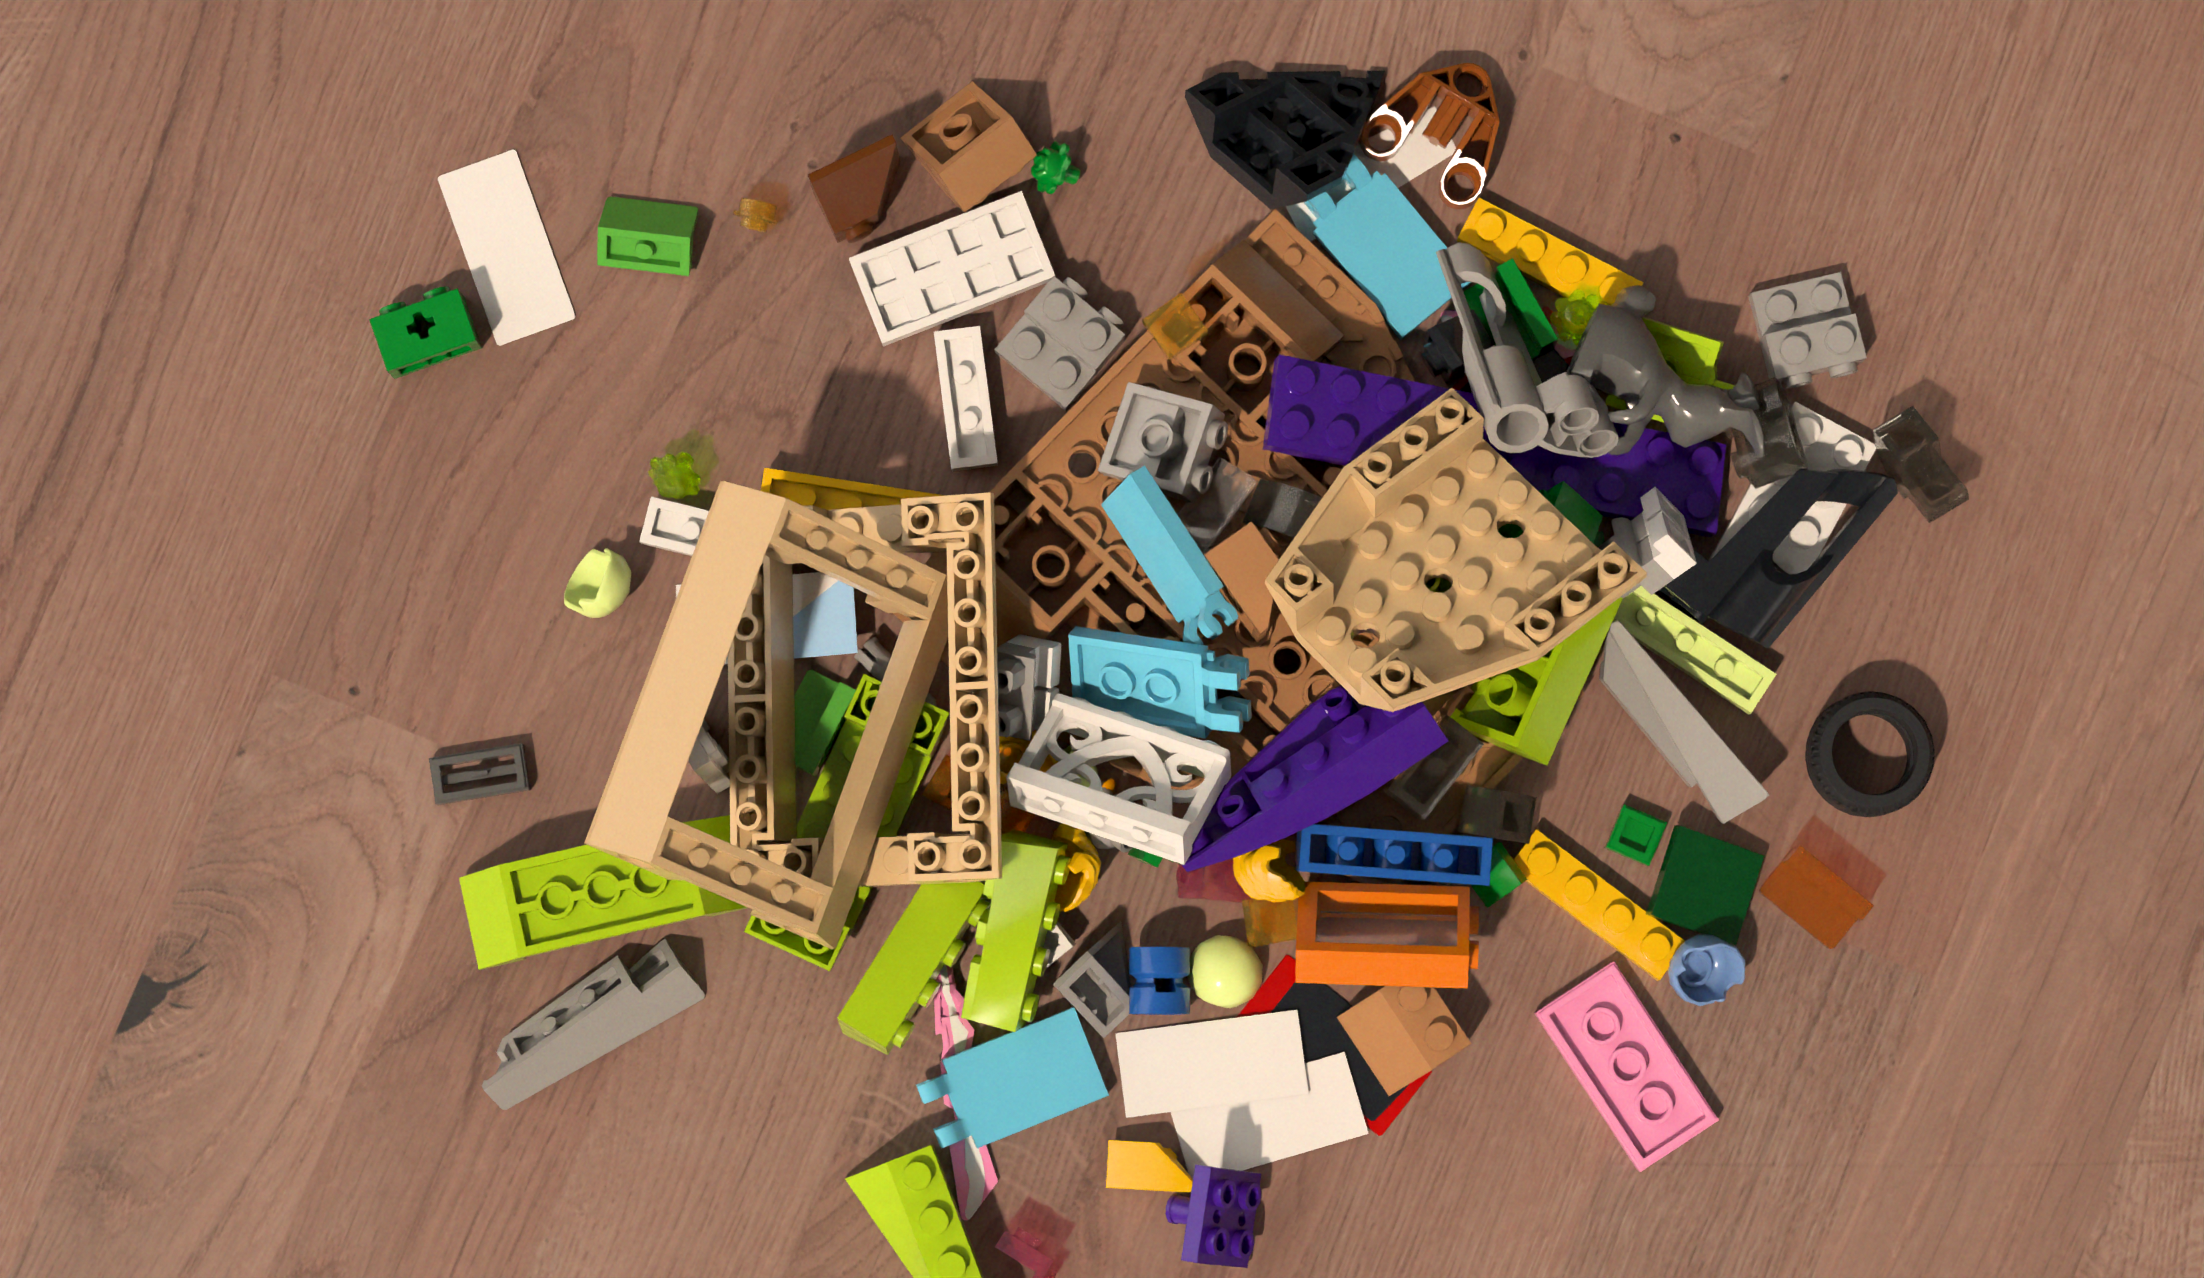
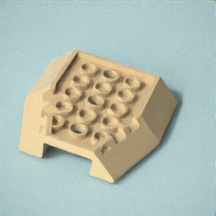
[1265,388,1647,712]

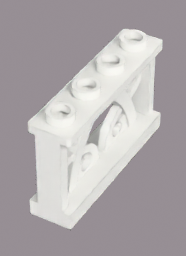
[1007,693,1231,865]

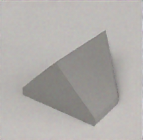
[1053,921,1131,1038]

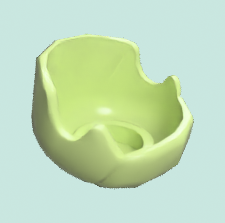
[564,548,631,618]
[1187,935,1263,1008]

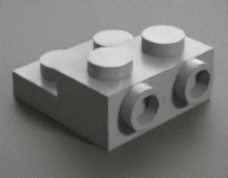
[1748,272,1867,389]
[994,276,1125,411]
[1098,382,1228,504]

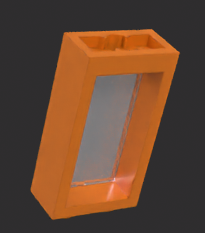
[1296,882,1479,989]

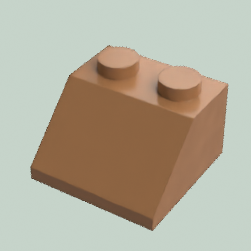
[901,81,1037,212]
[1204,522,1281,643]
[1337,986,1471,1096]

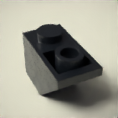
[1421,310,1495,384]

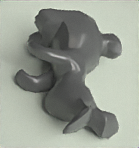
[1567,285,1765,458]

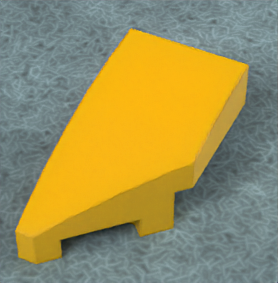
[1106,1140,1193,1192]

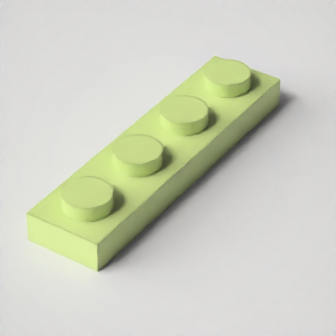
[1614,586,1777,715]

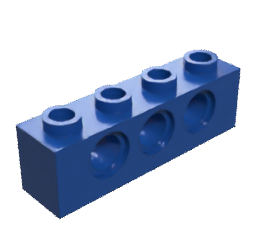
[1294,824,1493,886]

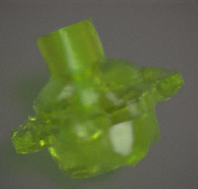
[1550,289,1599,346]
[648,452,701,499]

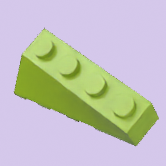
[1447,597,1623,766]
[961,830,1071,1032]
[837,882,991,1055]
[845,1144,984,1278]

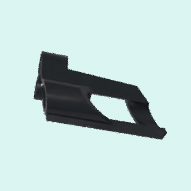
[1659,469,1898,649]

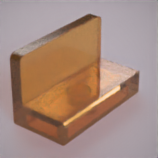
[1759,845,1874,949]

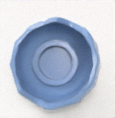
[1668,934,1745,1006]

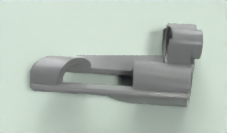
[1436,242,1618,458]

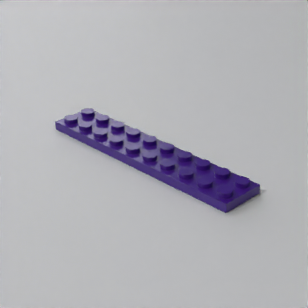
[1262,354,1726,538]

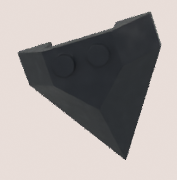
[1185,70,1385,210]

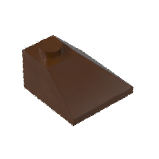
[808,135,900,243]

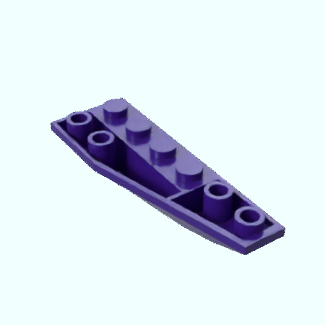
[1182,685,1448,872]

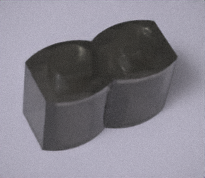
[1725,377,1808,489]

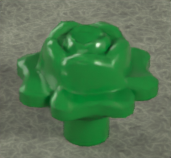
[1031,141,1080,194]

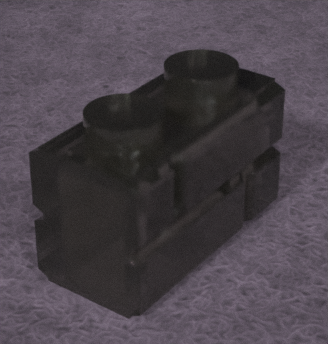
[1382,715,1484,820]

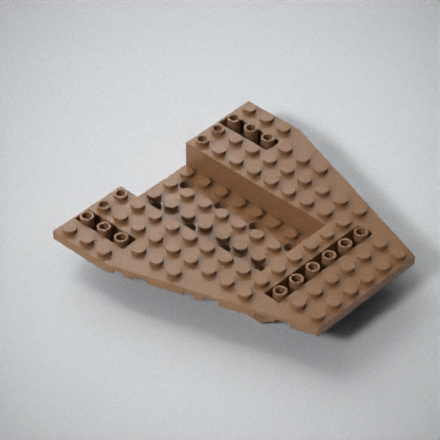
[892,209,1584,885]

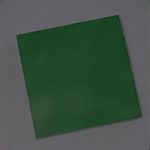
[1646,825,1765,945]

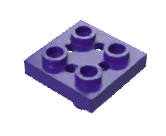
[1165,1164,1261,1268]

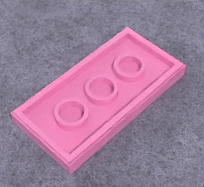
[1534,961,1719,1172]

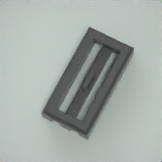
[429,743,531,805]

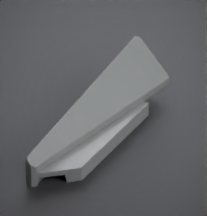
[1599,619,1769,824]
[482,938,705,1110]

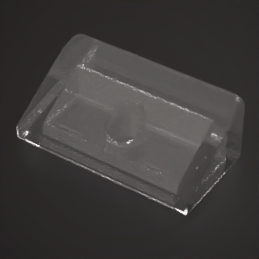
[1177,457,1259,555]

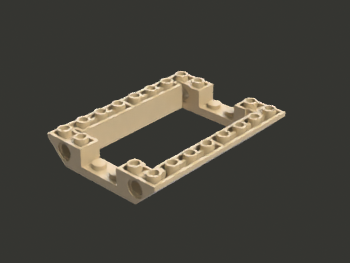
[584,481,948,949]
[728,492,1002,887]

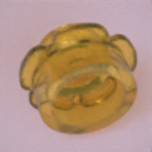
[733,198,778,233]

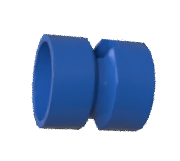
[1129,947,1190,1015]

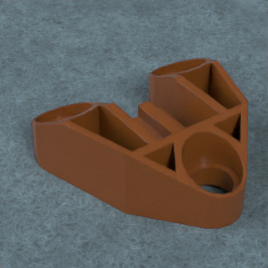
[1360,63,1500,210]

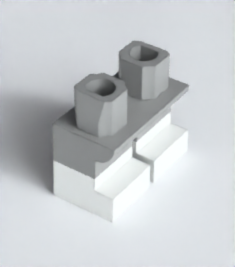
[1598,487,1697,598]
[997,634,1061,741]

